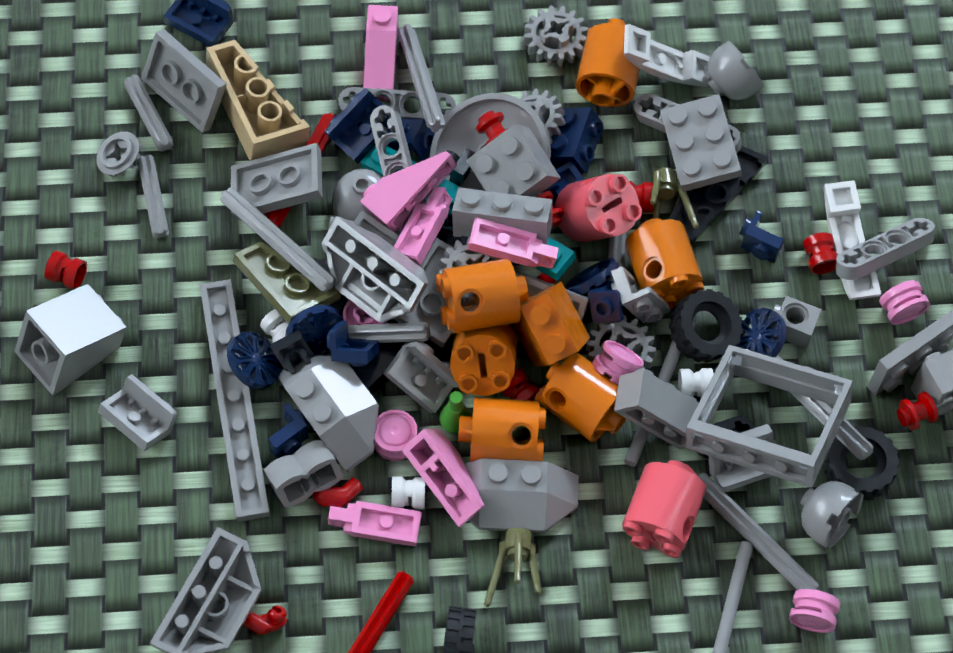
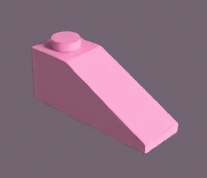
[363,5,398,101]
[360,151,457,233]
[401,429,485,527]

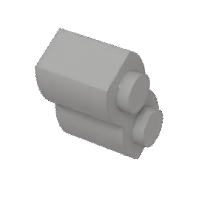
[264,440,343,507]

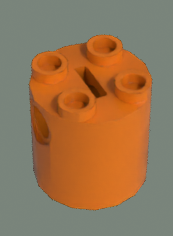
[575,18,640,107]
[625,218,704,309]
[435,259,529,333]
[450,324,517,396]
[535,352,627,442]
[458,397,546,462]

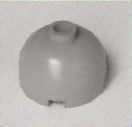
[707,41,764,101]
[332,169,383,222]
[800,481,863,548]

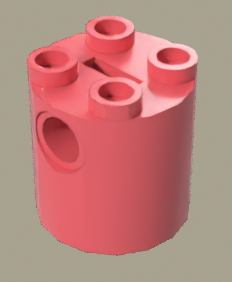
[555,173,642,243]
[622,460,707,558]

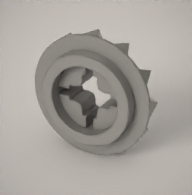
[96,132,143,178]

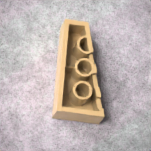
[206,40,310,161]

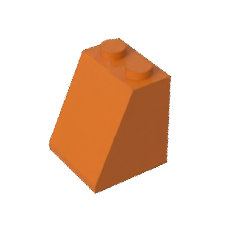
[512,282,590,367]

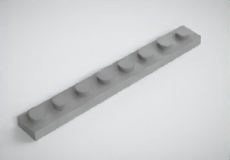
[200,279,270,522]

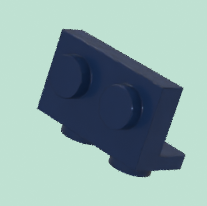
[163,0,233,47]
[325,88,391,164]
[550,107,604,173]

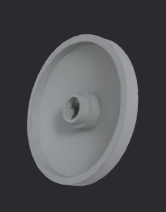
[430,93,551,191]

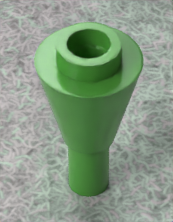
[439,391,471,433]

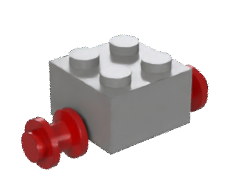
[466,111,564,230]
[896,347,953,431]

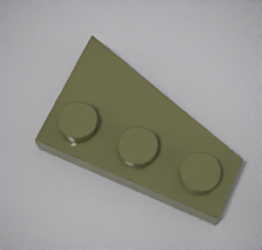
[233,241,341,324]

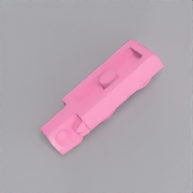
[394,186,452,266]
[467,217,559,268]
[328,501,422,547]

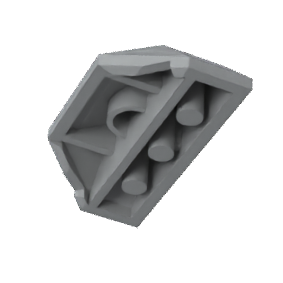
[321,216,428,323]
[279,356,379,473]
[465,458,579,533]
[150,527,262,653]

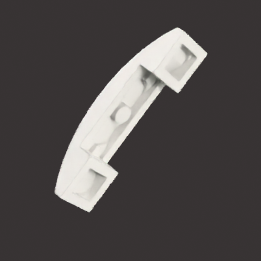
[624,24,711,87]
[824,180,881,300]

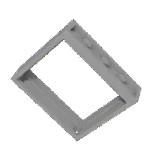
[686,345,853,488]

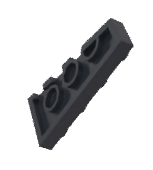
[668,146,769,245]

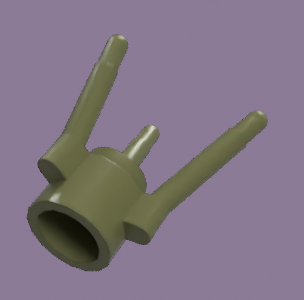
[650,168,699,229]
[484,528,541,607]

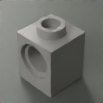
[773,296,822,349]

